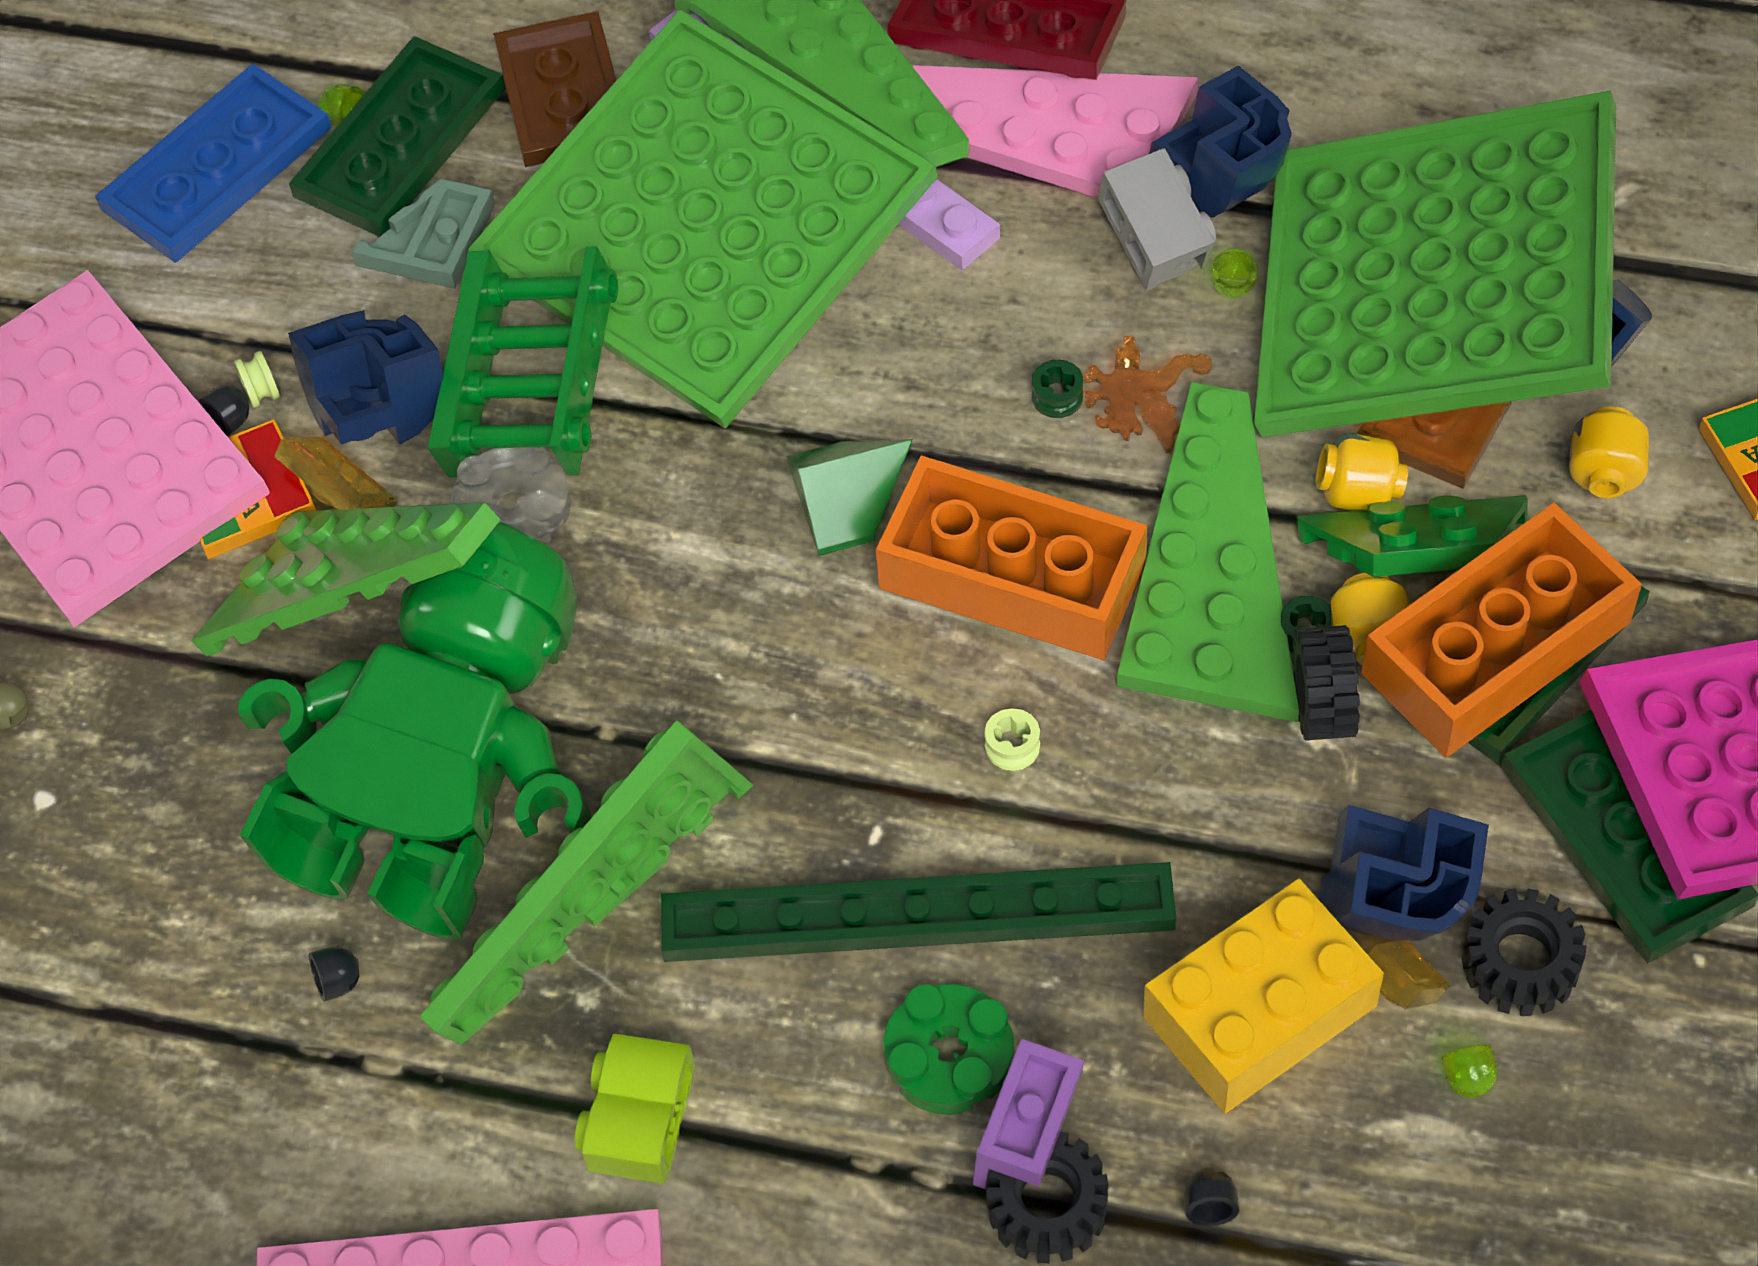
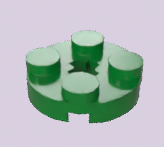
[883,984,1014,1115]

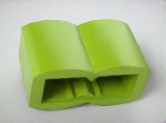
[575,1033,695,1184]

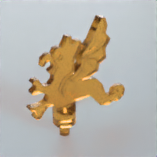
[1083,336,1213,453]

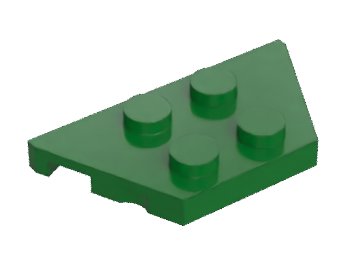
[1297,495,1528,577]

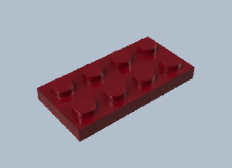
[887,0,1126,80]

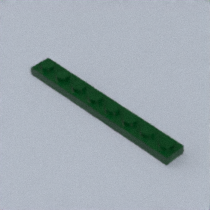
[661,862,1176,962]

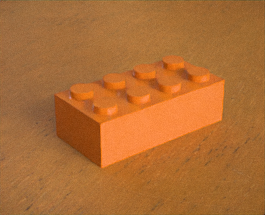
[876,455,1148,661]
[1361,502,1642,758]

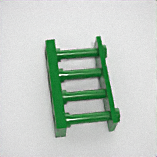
[428,246,618,478]

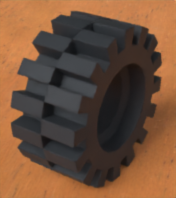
[1293,625,1360,741]
[1462,888,1587,1016]
[986,1131,1108,1264]

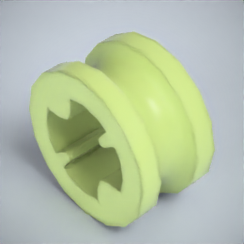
[233,351,280,409]
[984,708,1040,771]

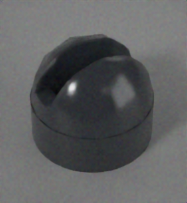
[198,385,249,436]
[309,946,359,1002]
[1184,1168,1239,1226]

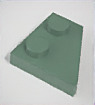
[352,178,495,288]

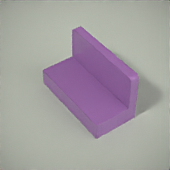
[973,1039,1084,1189]

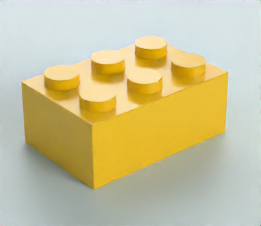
[1143,879,1384,1114]

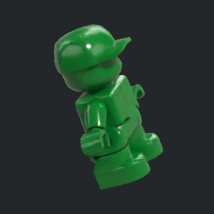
[238,522,592,941]

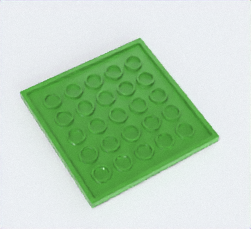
[467,9,938,429]
[1254,90,1616,438]

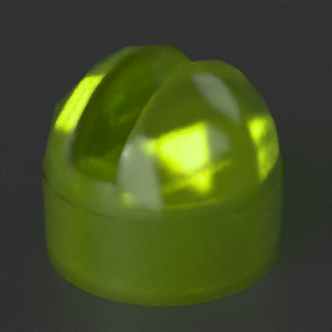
[319,84,364,127]
[1212,248,1258,299]
[1441,1044,1498,1098]

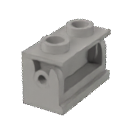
[1097,148,1216,291]

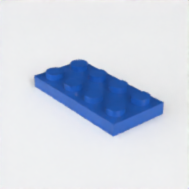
[95,63,332,263]

